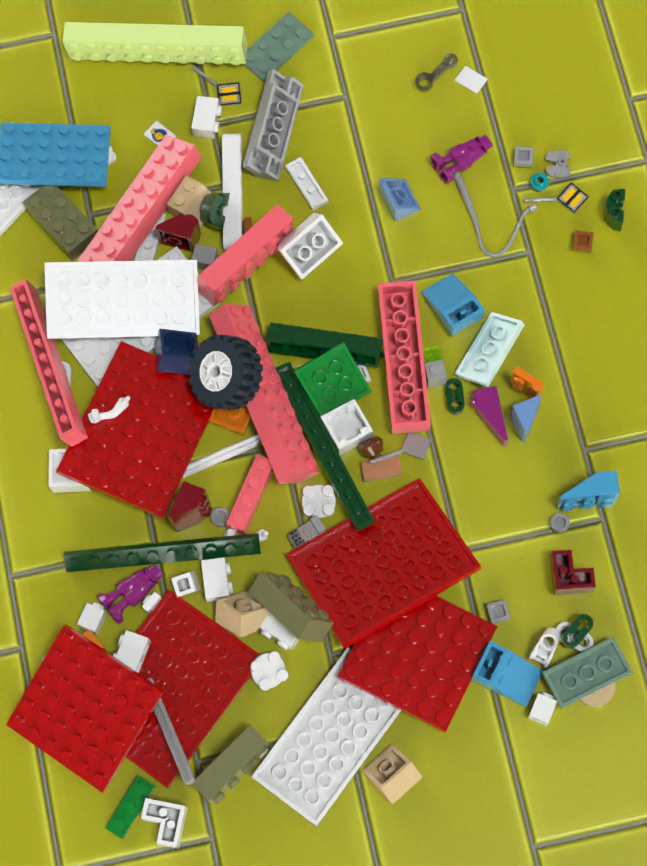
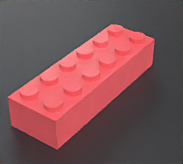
[198,204,294,306]

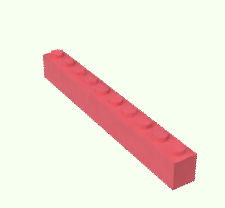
[10,279,88,447]

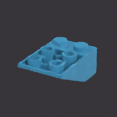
[421,273,485,337]
[557,470,620,511]
[472,641,543,707]

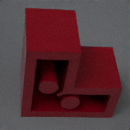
[550,550,596,595]

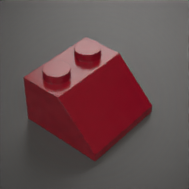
[155,214,201,253]

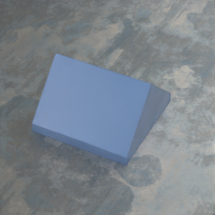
[379,178,421,221]
[510,396,542,443]

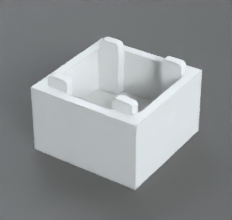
[321,399,373,455]
[49,449,91,493]

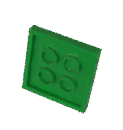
[294,342,372,417]

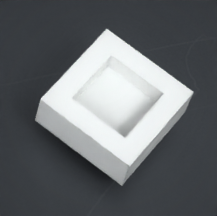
[142,592,162,615]

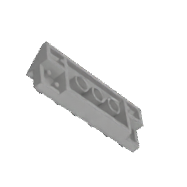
[243,69,304,181]

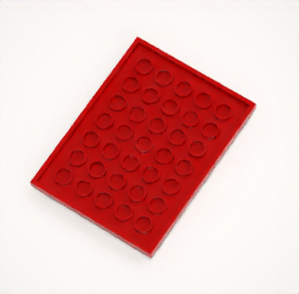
[56,341,214,519]
[286,478,481,649]
[126,589,260,789]

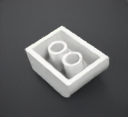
[278,213,343,279]

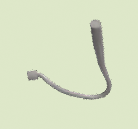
[454,173,537,257]

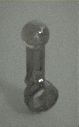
[415,53,458,91]

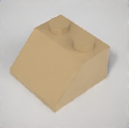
[167,175,211,230]
[215,591,270,637]
[362,744,422,804]

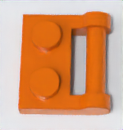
[510,366,544,399]

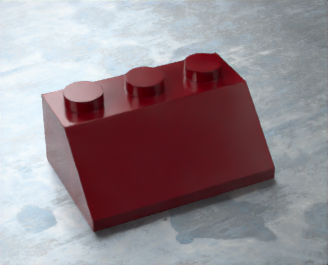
[168,481,212,532]

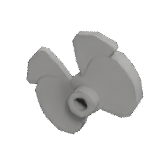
[545,150,571,178]

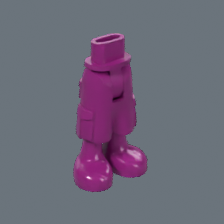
[429,135,493,184]
[96,564,164,625]

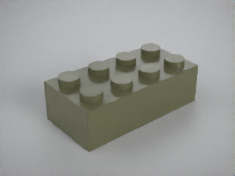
[22,185,98,261]
[248,572,334,642]
[192,725,270,805]

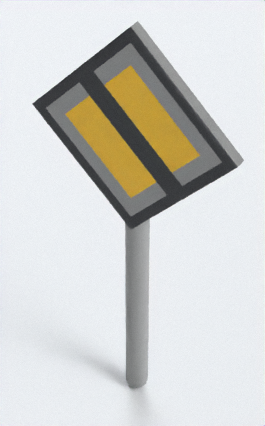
[192,66,242,106]
[523,182,589,213]

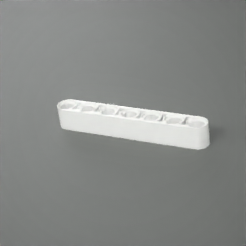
[222,133,243,251]

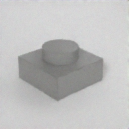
[514,146,534,167]
[486,599,511,624]

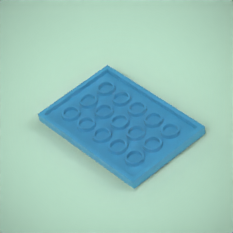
[0,122,111,187]

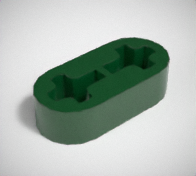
[445,378,465,415]
[562,614,593,648]

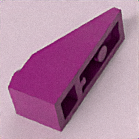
[470,386,508,446]

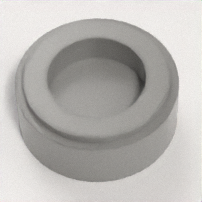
[211,507,230,528]
[550,513,570,534]

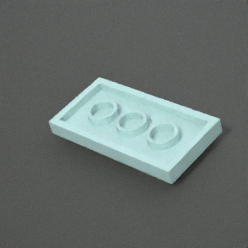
[455,312,525,387]

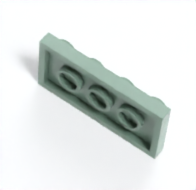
[243,12,314,83]
[542,637,633,709]

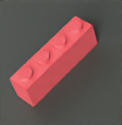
[226,454,274,535]

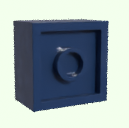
[155,328,198,375]

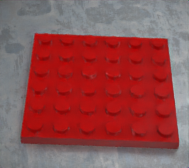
[337,596,498,733]
[6,624,164,793]

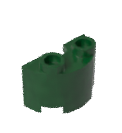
[603,189,625,232]
[200,193,230,229]

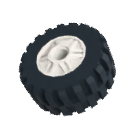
[188,335,263,410]

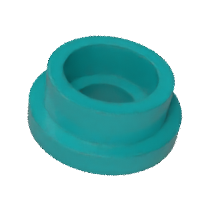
[530,173,549,191]

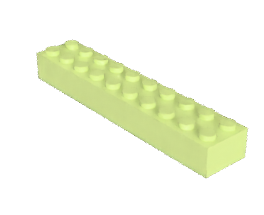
[63,22,248,65]

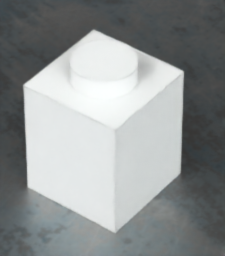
[171,571,201,597]
[77,602,107,636]
[528,693,557,726]

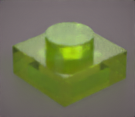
[423,345,445,365]

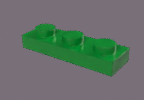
[105,776,156,839]

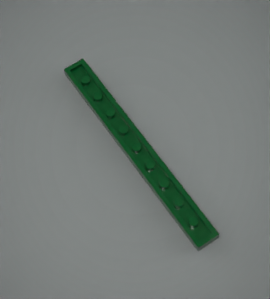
[276,362,375,532]
[64,533,261,572]

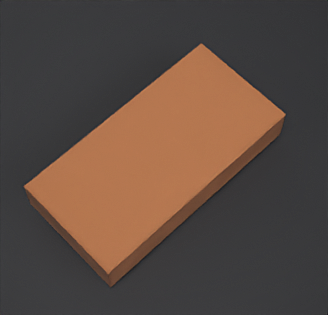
[361,455,402,482]

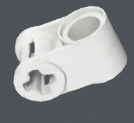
[529,628,561,668]

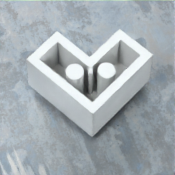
[141,798,188,849]

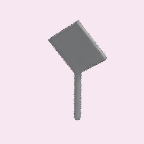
[369,432,432,464]

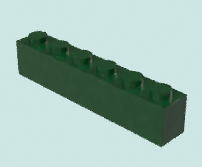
[267,322,383,368]

